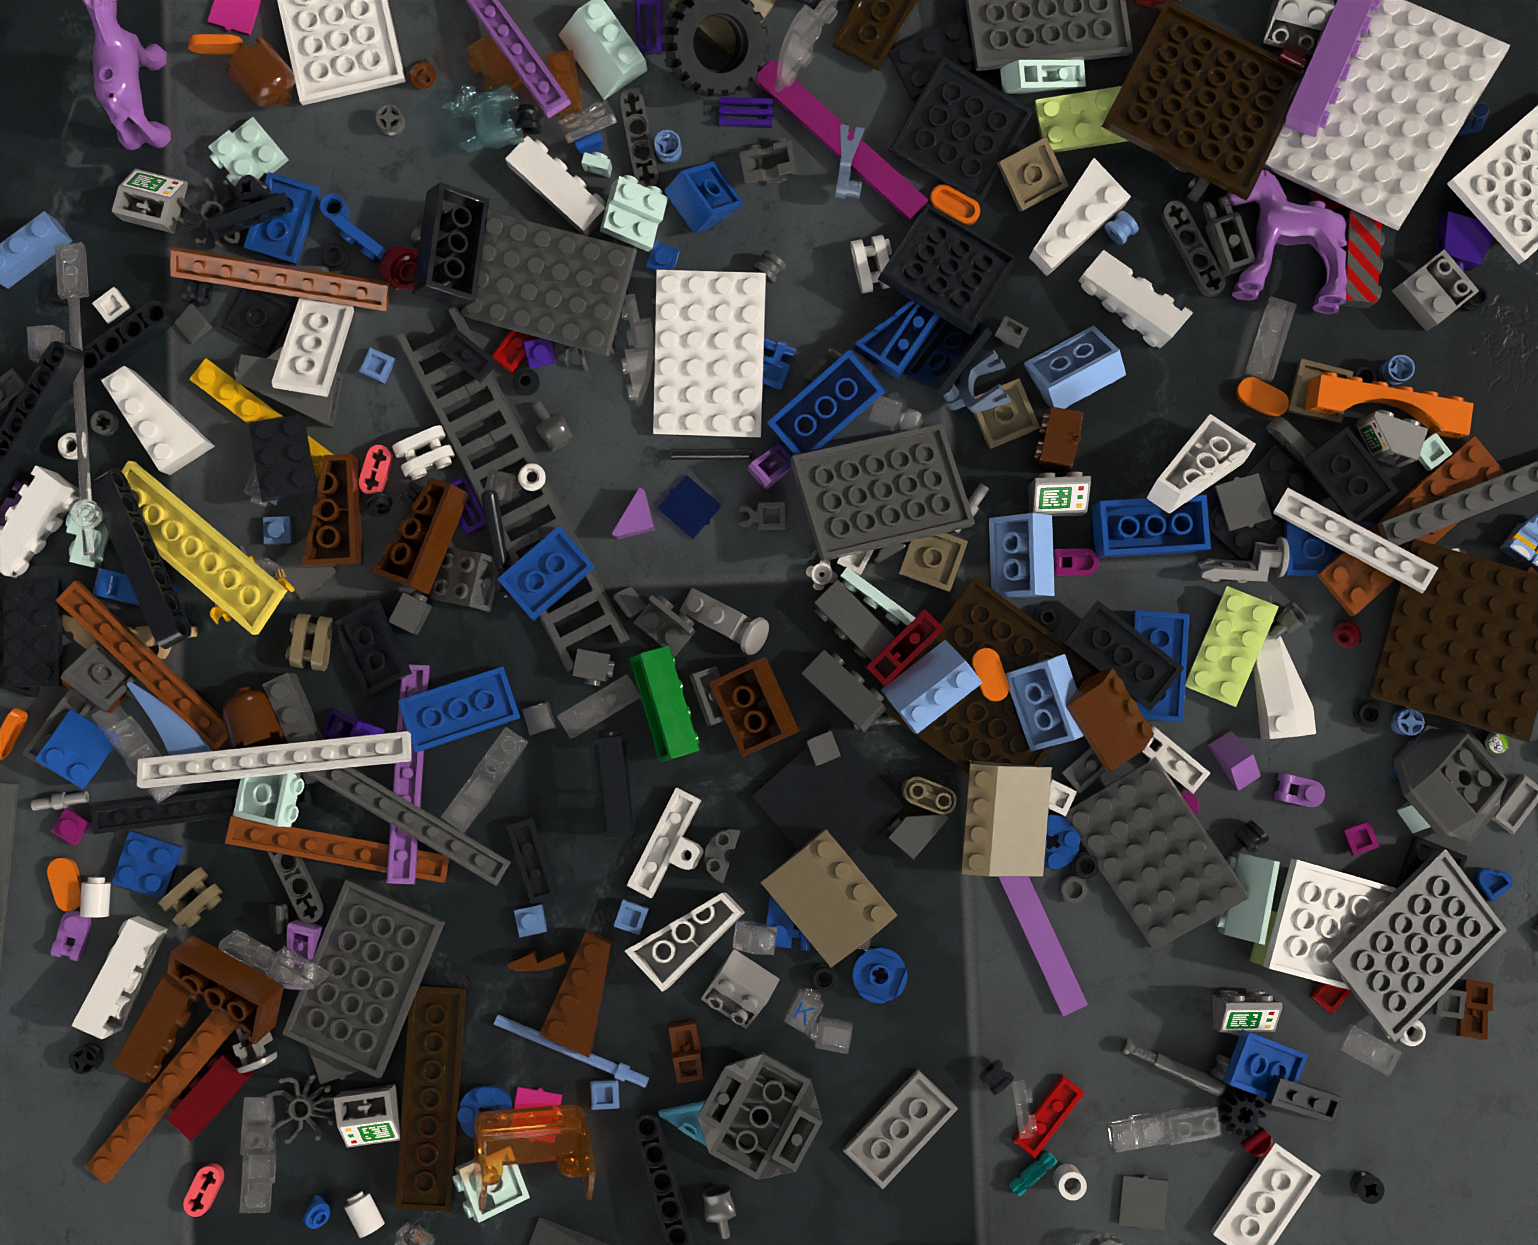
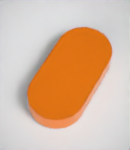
[188,34,243,54]
[930,184,980,226]
[1236,377,1289,418]
[972,648,1009,701]
[0,708,28,760]
[47,857,82,912]

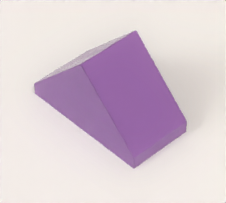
[748,443,792,491]
[612,487,655,539]
[1207,731,1261,791]
[286,919,325,967]

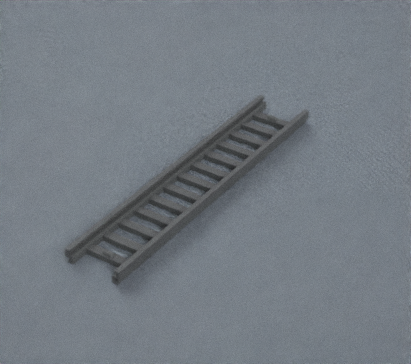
[396,307,630,672]

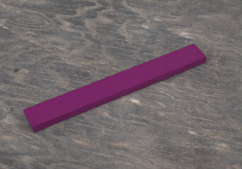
[755,59,928,221]

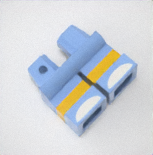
[1499,513,1538,573]

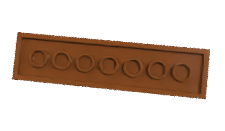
[1316,436,1505,616]

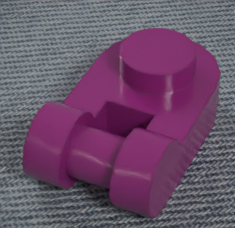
[1053,549,1099,577]

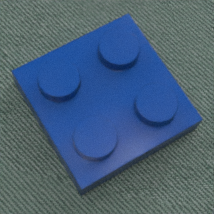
[112,830,184,899]

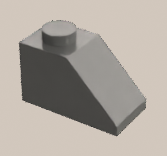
[887,813,949,859]

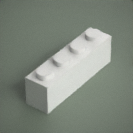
[505,135,606,236]

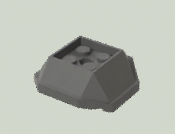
[1393,725,1508,844]
[698,1052,823,1180]

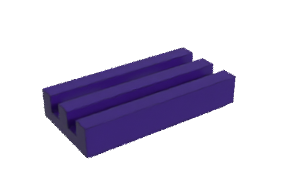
[635,0,663,55]
[719,97,773,128]
[450,475,487,535]

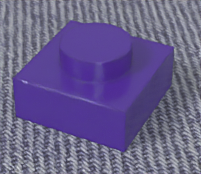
[522,338,556,369]

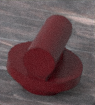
[1278,45,1308,70]
[1334,618,1362,648]
[1241,1127,1273,1157]

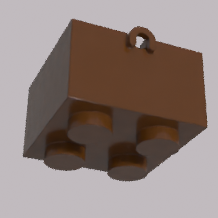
[1034,406,1084,474]

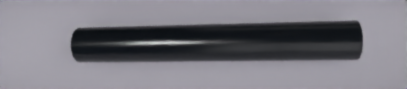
[671,448,752,460]

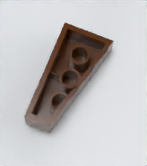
[301,454,363,568]
[369,478,470,594]
[539,929,613,1058]
[167,935,284,1045]
[112,968,202,1083]

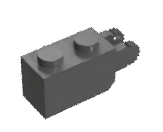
[1203,196,1256,277]

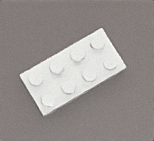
[272,297,354,397]
[1210,1141,1321,1245]

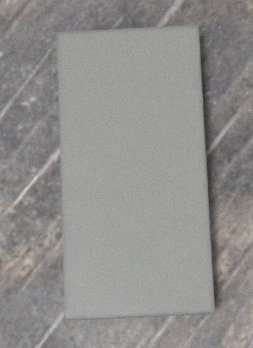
[1492,774,1538,834]

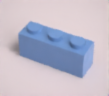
[0,211,72,289]

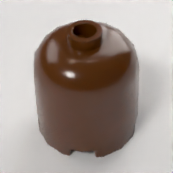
[224,37,295,108]
[222,687,286,749]

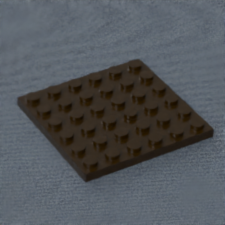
[1101,1,1306,201]
[1367,539,1538,742]
[882,577,1098,774]

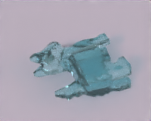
[442,84,524,153]

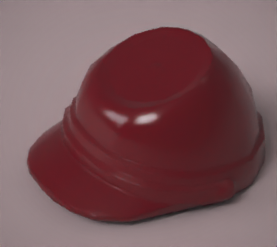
[379,246,418,290]

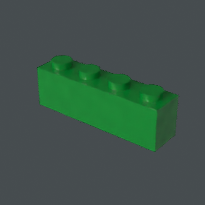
[629,646,700,762]

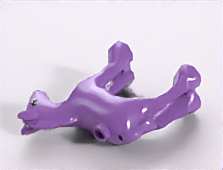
[82,0,171,150]
[1225,170,1348,314]

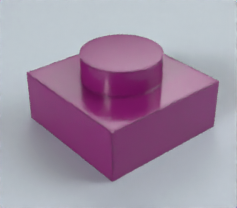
[51,808,92,846]
[1341,821,1379,856]

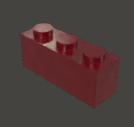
[166,1051,255,1141]

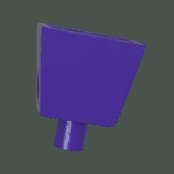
[1434,212,1494,271]

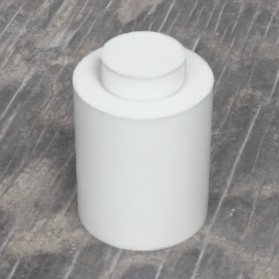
[80,877,111,917]
[1053,1164,1087,1200]
[344,1191,385,1238]

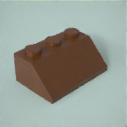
[709,657,799,757]
[1066,668,1154,772]

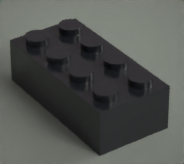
[412,182,490,309]

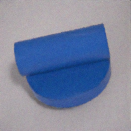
[574,130,603,155]
[301,1195,331,1229]

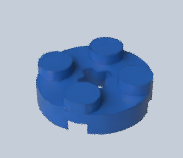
[1044,814,1080,869]
[852,947,907,1003]
[457,1085,514,1143]

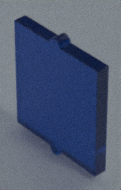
[658,475,722,539]

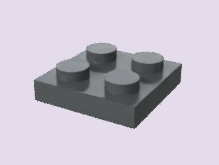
[61,640,138,712]

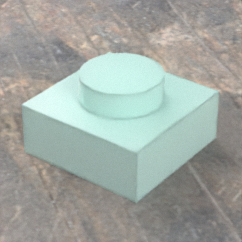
[581,152,612,178]
[1418,433,1452,471]

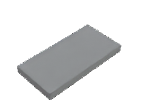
[843,1069,958,1189]

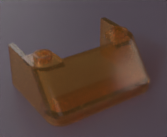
[474,1104,596,1211]

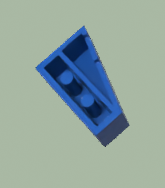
[854,300,940,380]

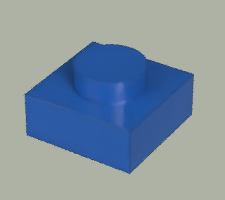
[646,241,681,272]

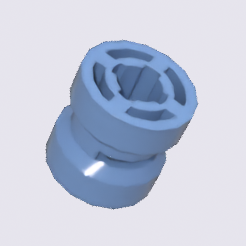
[654,130,682,164]
[1379,355,1415,386]

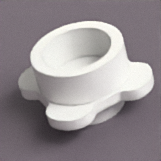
[806,560,838,590]

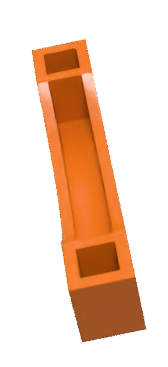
[1305,372,1474,439]

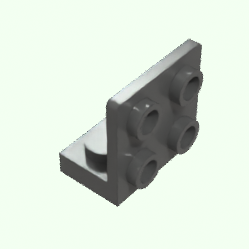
[430,547,499,612]
[633,594,696,657]

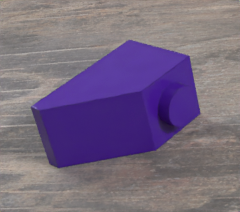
[321,707,385,739]

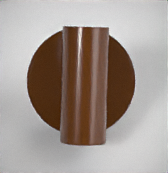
[405,58,436,89]

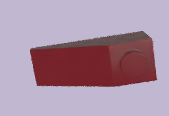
[866,609,944,686]

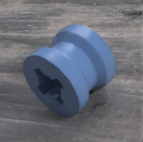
[1104,211,1139,245]
[1390,709,1425,736]

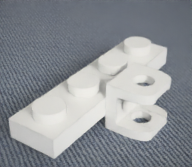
[627,788,704,898]

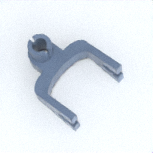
[835,124,865,199]
[943,349,1011,413]

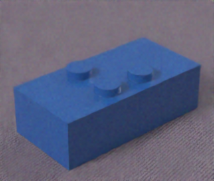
[767,350,887,455]
[1091,495,1211,559]

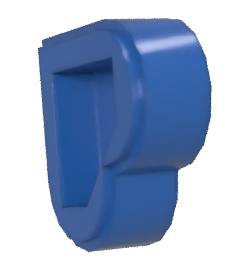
[1473,868,1512,902]

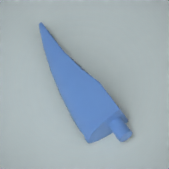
[126,682,213,783]

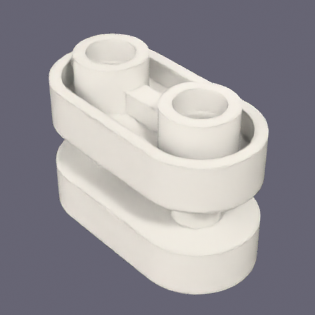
[850,235,892,294]
[392,426,455,480]

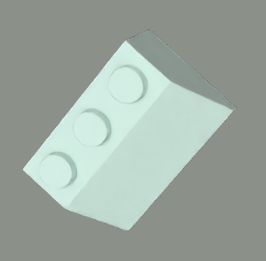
[559,0,647,100]
[1215,851,1280,945]

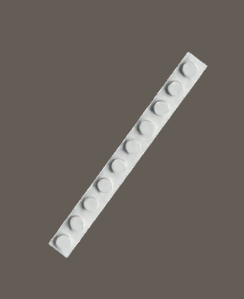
[137,731,411,788]

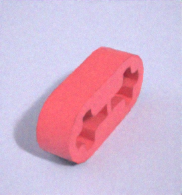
[359,445,393,495]
[183,1163,224,1217]

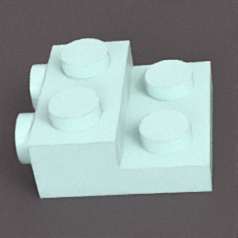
[208,117,289,187]
[600,175,668,252]
[66,502,110,568]
[233,772,304,827]
[453,1145,530,1222]

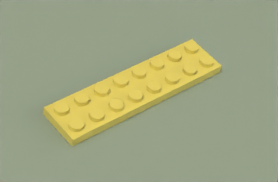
[122,461,287,635]

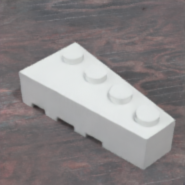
[1029,158,1131,276]
[1078,250,1193,349]
[101,366,215,475]
[1147,414,1256,514]
[0,466,83,578]
[625,893,745,991]
[72,916,168,1039]

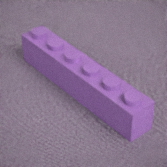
[1285,0,1381,137]

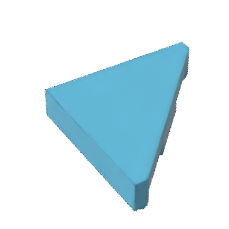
[658,1100,707,1146]

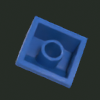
[664,161,744,234]
[34,708,119,789]

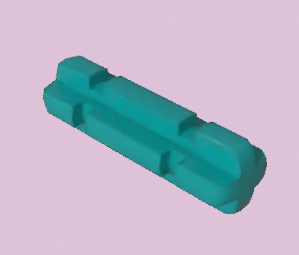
[1009,1151,1057,1197]

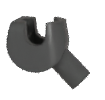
[1269,601,1308,640]

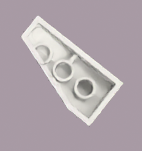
[1253,630,1316,739]

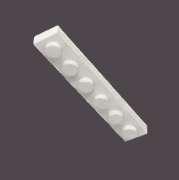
[1273,488,1438,593]

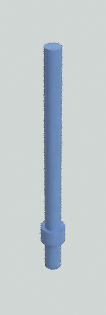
[494,1014,649,1088]

